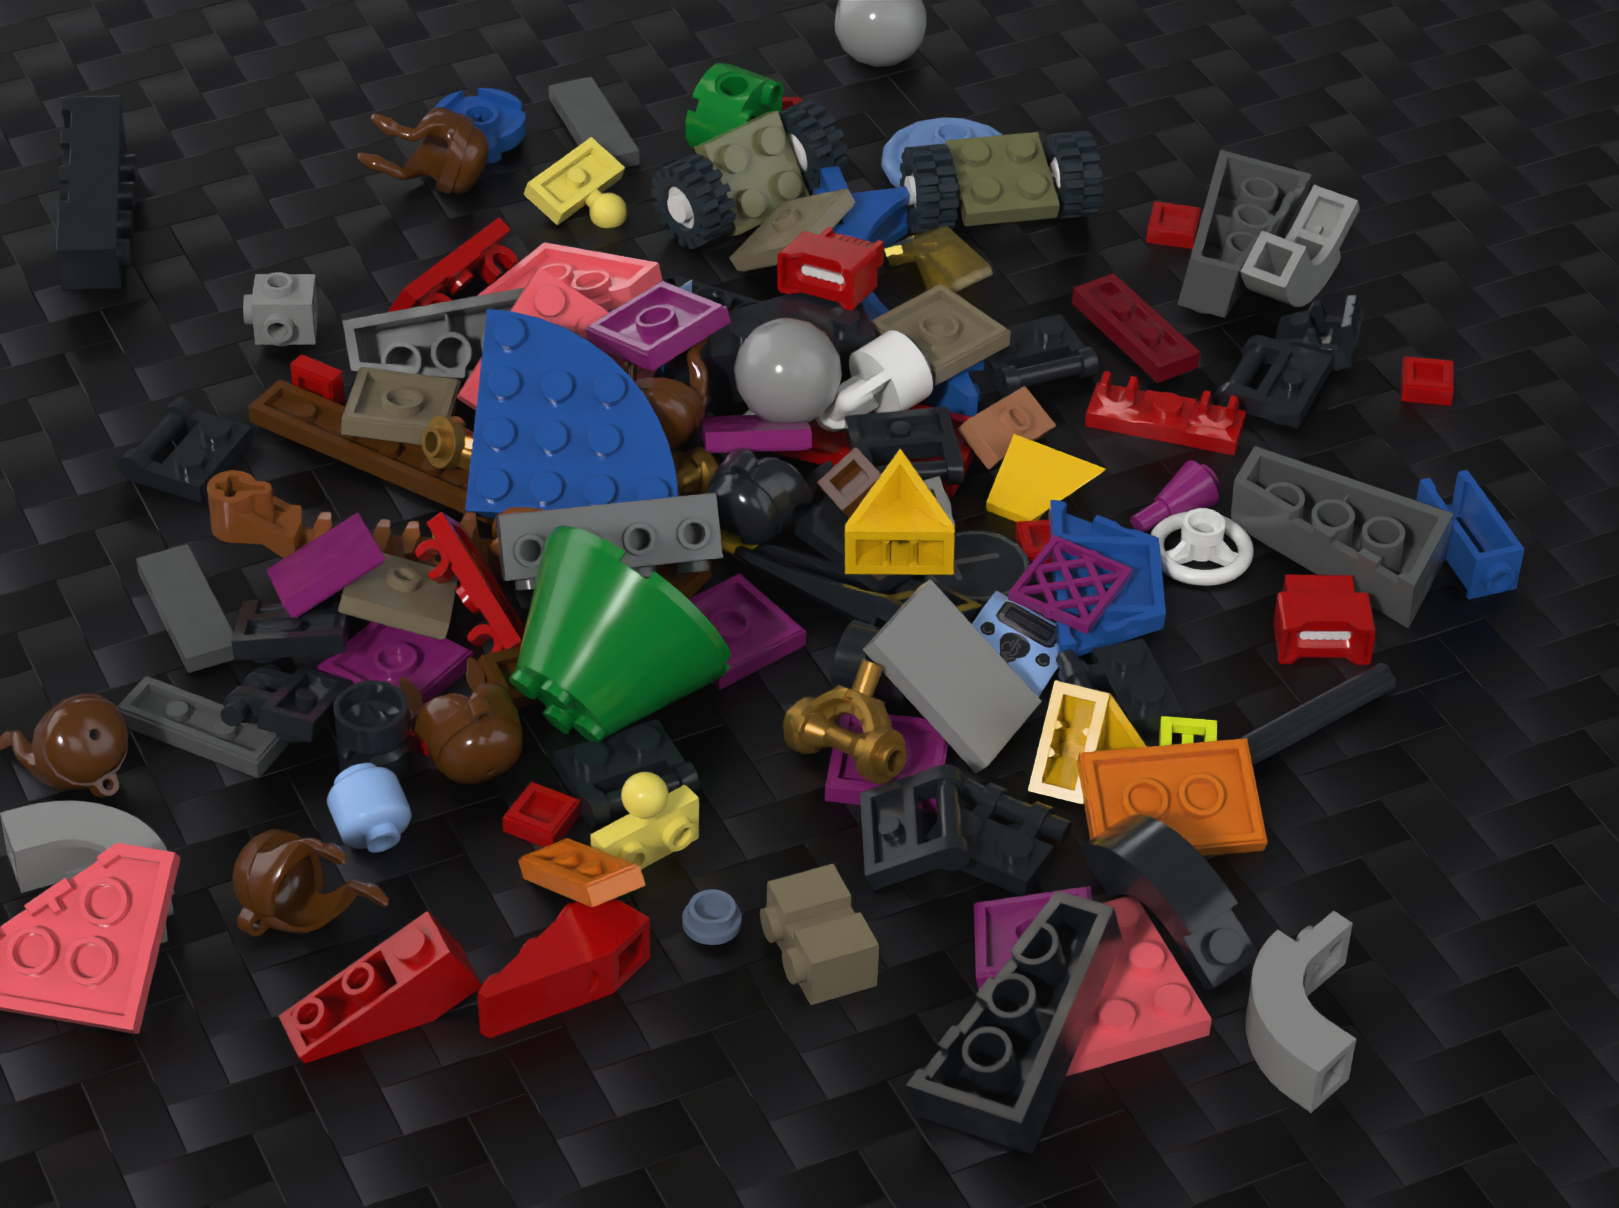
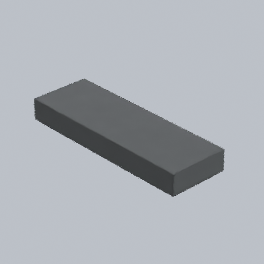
[548,76,640,168]
[136,544,234,673]
[117,676,289,778]

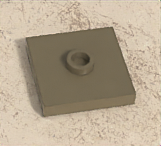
[730,188,855,272]
[870,284,1011,386]
[341,367,461,445]
[338,553,458,640]

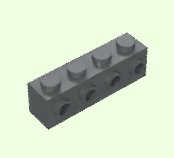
[495,493,723,590]

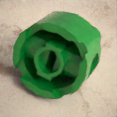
[685,62,784,150]

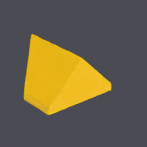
[986,434,1106,522]
[845,449,955,575]
[1028,681,1147,804]

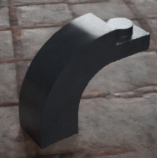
[1079,814,1259,990]

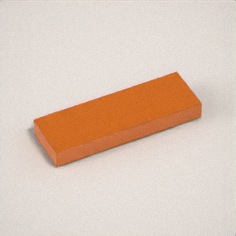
[518,838,646,907]

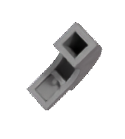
[1240,185,1360,307]
[0,801,175,943]
[1245,911,1356,1113]

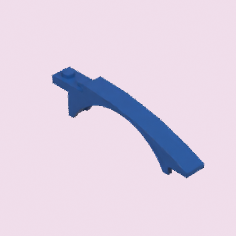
[813,166,984,417]

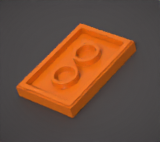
[1077,738,1268,856]

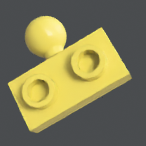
[523,137,627,228]
[591,772,699,870]

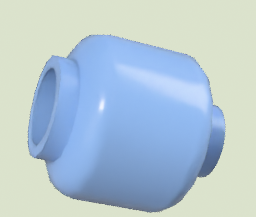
[327,763,412,852]

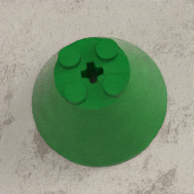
[509,526,731,743]

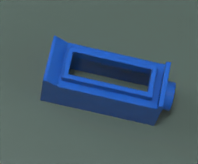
[1416,470,1524,599]

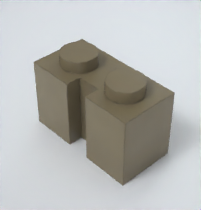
[760,864,879,1005]

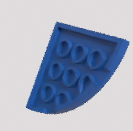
[465,309,680,518]

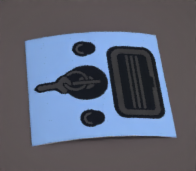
[972,590,1058,698]

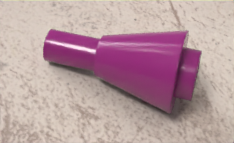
[1130,460,1220,533]

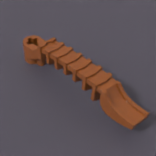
[207,470,544,578]

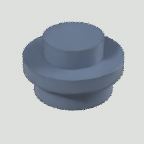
[682,889,742,945]

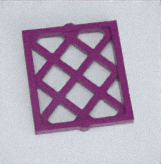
[1008,535,1133,634]

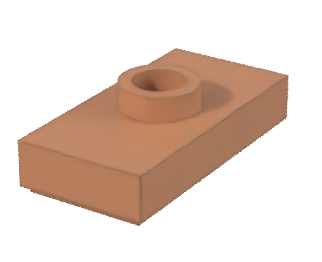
[957,386,1056,470]

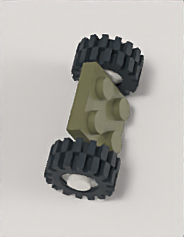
[651,100,848,249]
[900,131,1103,233]

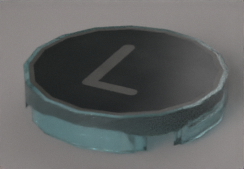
[923,530,1029,607]

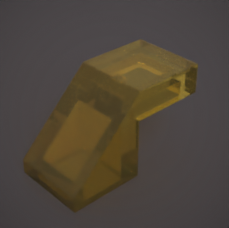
[884,226,993,292]

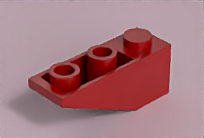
[477,898,650,1039]
[279,911,482,1064]

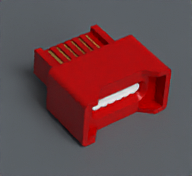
[777,227,884,311]
[1273,575,1376,665]

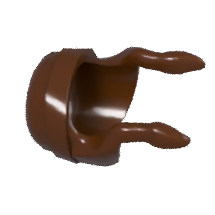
[358,107,489,195]
[622,337,709,451]
[399,657,523,784]
[0,694,129,798]
[232,829,389,937]

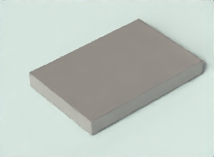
[863,579,1042,773]

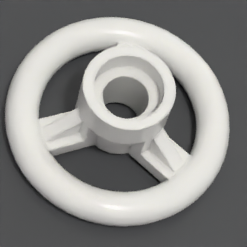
[1150,508,1254,586]

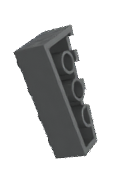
[1177,150,1313,318]
[342,287,525,383]
[1231,446,1454,629]

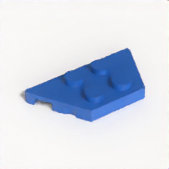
[1048,500,1166,656]

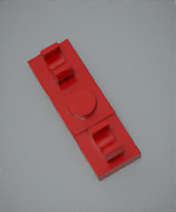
[387,217,518,312]
[1085,371,1246,456]
[414,512,526,653]

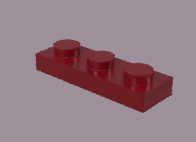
[1072,273,1200,383]

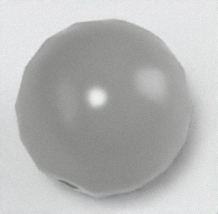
[835,0,926,67]
[734,318,842,423]

